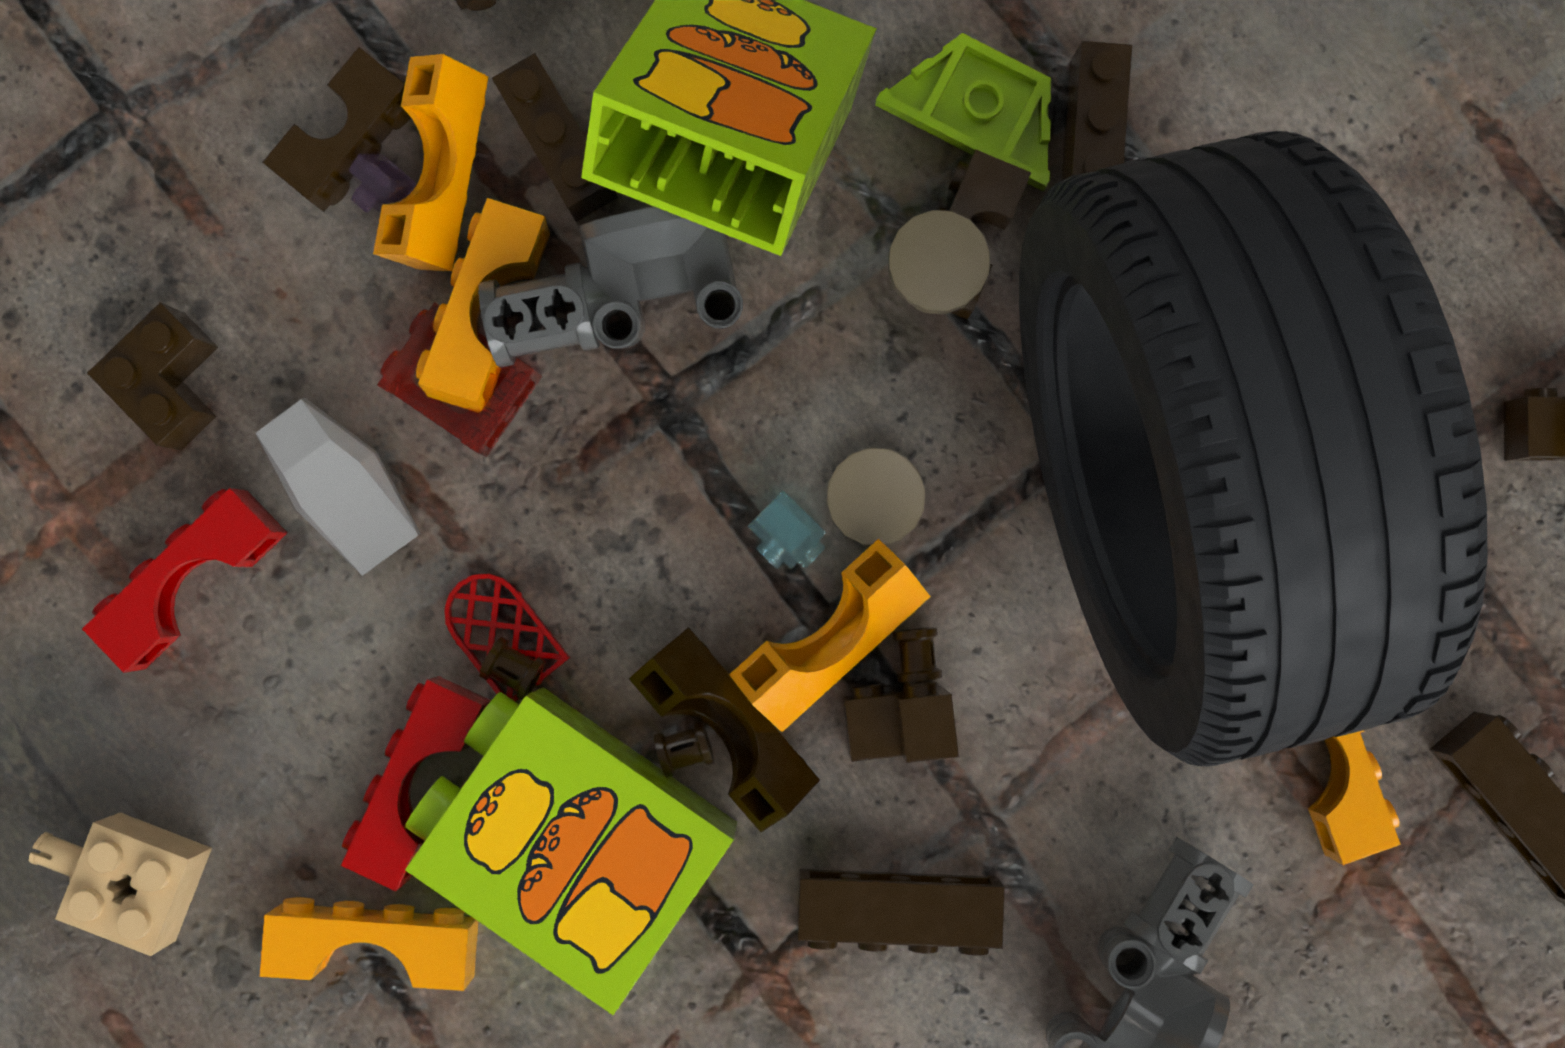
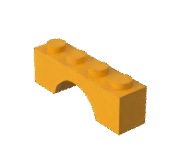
[373,54,489,271]
[416,198,550,415]
[729,538,931,732]
[1308,730,1401,865]
[259,897,478,991]

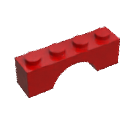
[82,488,288,673]
[341,676,491,891]

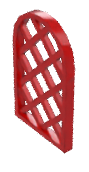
[444,574,571,702]

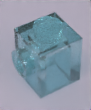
[747,491,826,569]

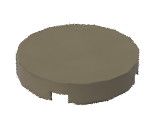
[888,210,990,314]
[826,447,925,546]

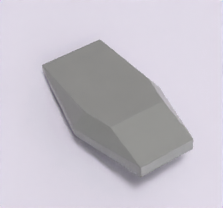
[256,398,421,576]

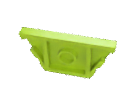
[875,33,1051,191]

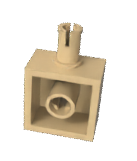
[29,812,212,956]

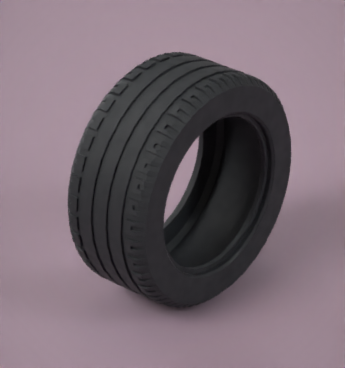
[1019,131,1488,766]

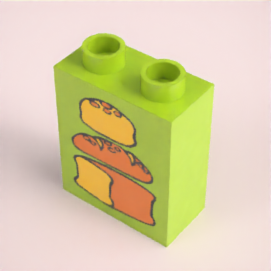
[581,0,877,256]
[405,687,737,1015]

